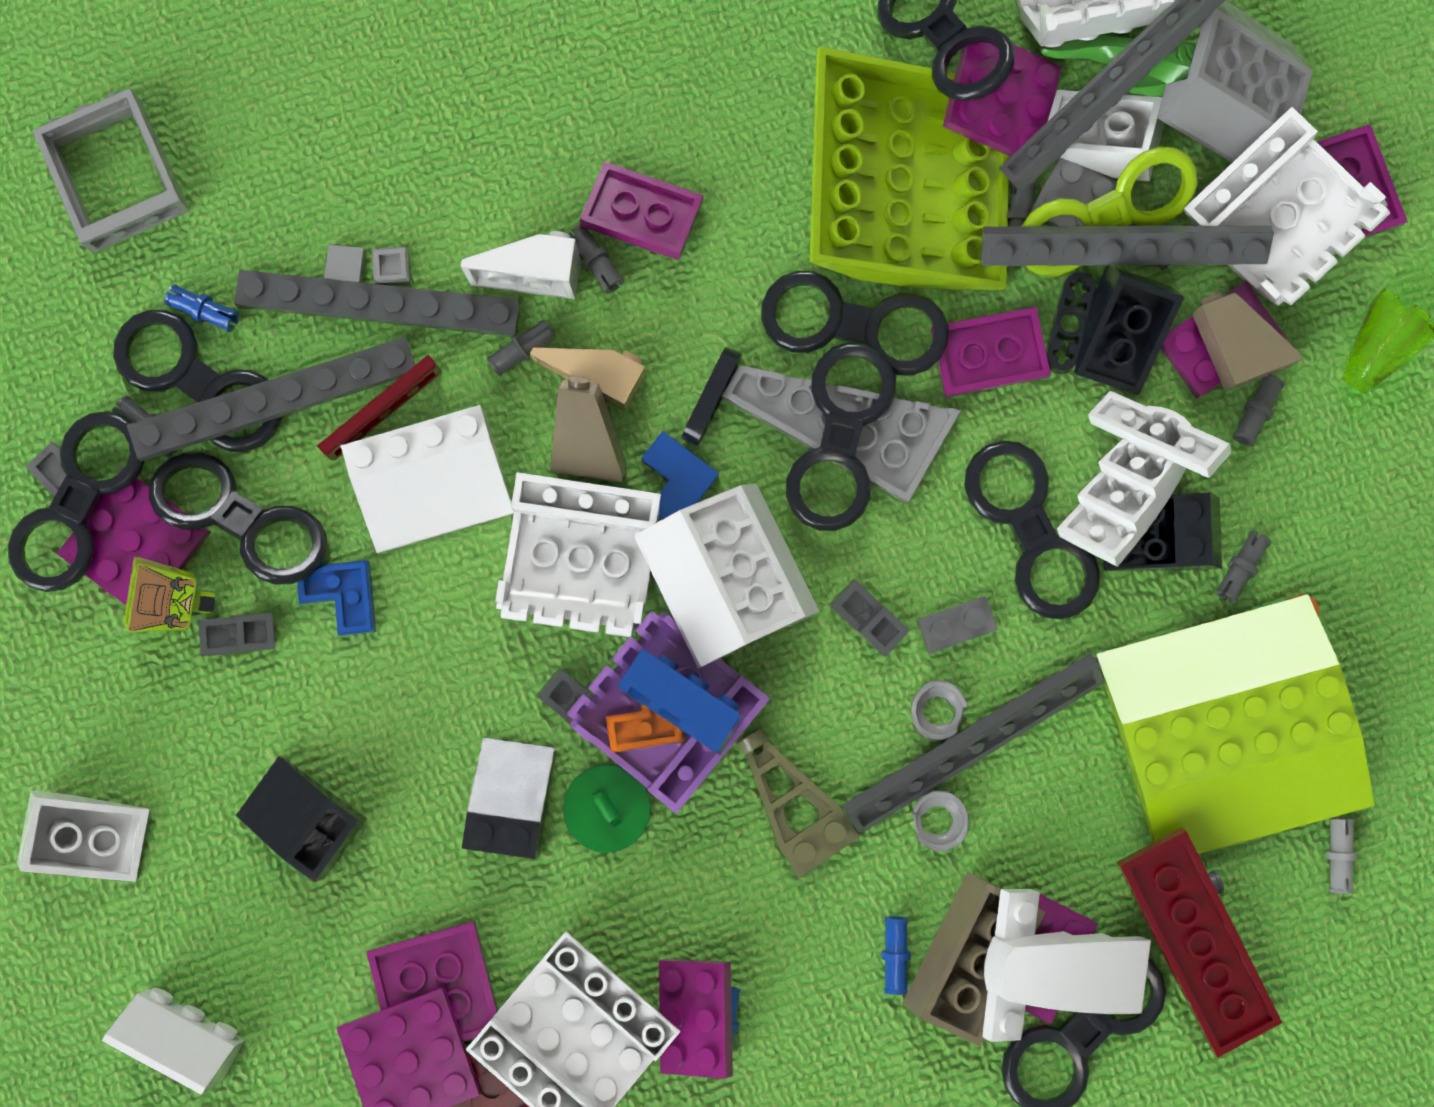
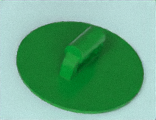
[563,765,650,853]

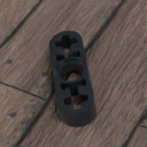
[1046,272,1096,374]
[681,347,742,446]

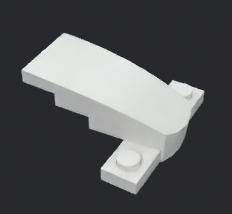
[1057,391,1231,567]
[982,889,1151,1042]

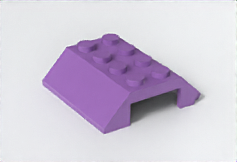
[567,611,770,814]

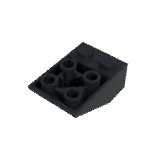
[1103,492,1222,571]
[235,756,367,882]

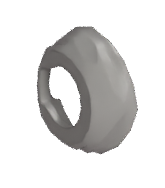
[911,681,967,741]
[913,791,968,851]

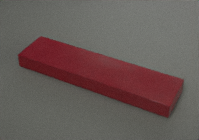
[317,354,442,461]

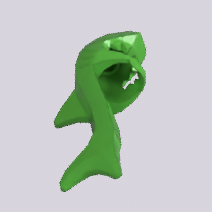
[1041,34,1196,97]

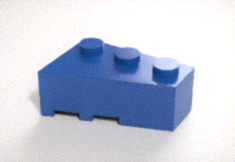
[617,649,744,755]

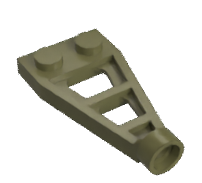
[736,727,859,878]

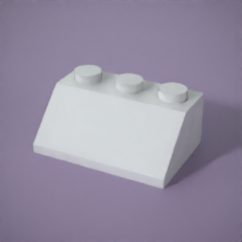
[102,988,245,1095]

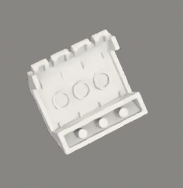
[1017,0,1175,47]
[1183,107,1390,306]
[495,472,661,637]

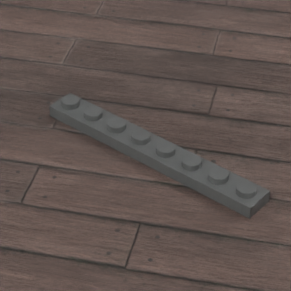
[999,0,1225,192]
[980,225,1274,266]
[234,270,521,337]
[127,337,415,462]
[842,653,1104,834]

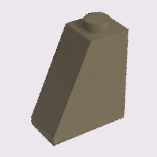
[1192,292,1302,392]
[550,376,626,482]

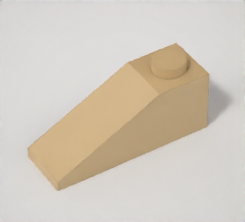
[530,348,646,411]

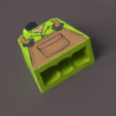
[123,557,215,632]

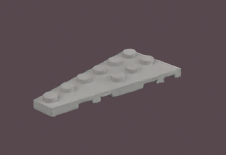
[722,365,961,504]

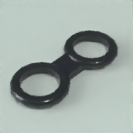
[877,0,1015,101]
[761,271,949,376]
[113,310,282,452]
[786,342,896,531]
[7,411,145,592]
[964,440,1100,620]
[148,452,327,585]
[1001,957,1166,1107]

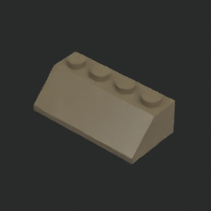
[902,871,1046,1047]

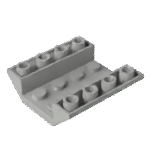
[1157,0,1313,163]

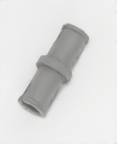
[1326,817,1357,894]

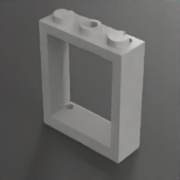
[32,88,190,254]

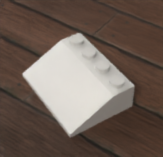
[341,405,514,554]

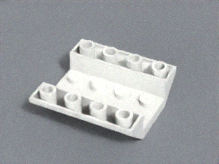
[634,484,820,669]
[466,931,680,1107]

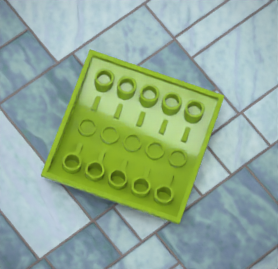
[810,47,1009,290]
[1095,594,1375,854]

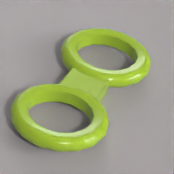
[1022,147,1198,277]

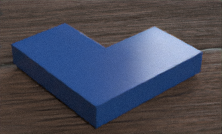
[641,431,719,520]
[297,560,376,636]

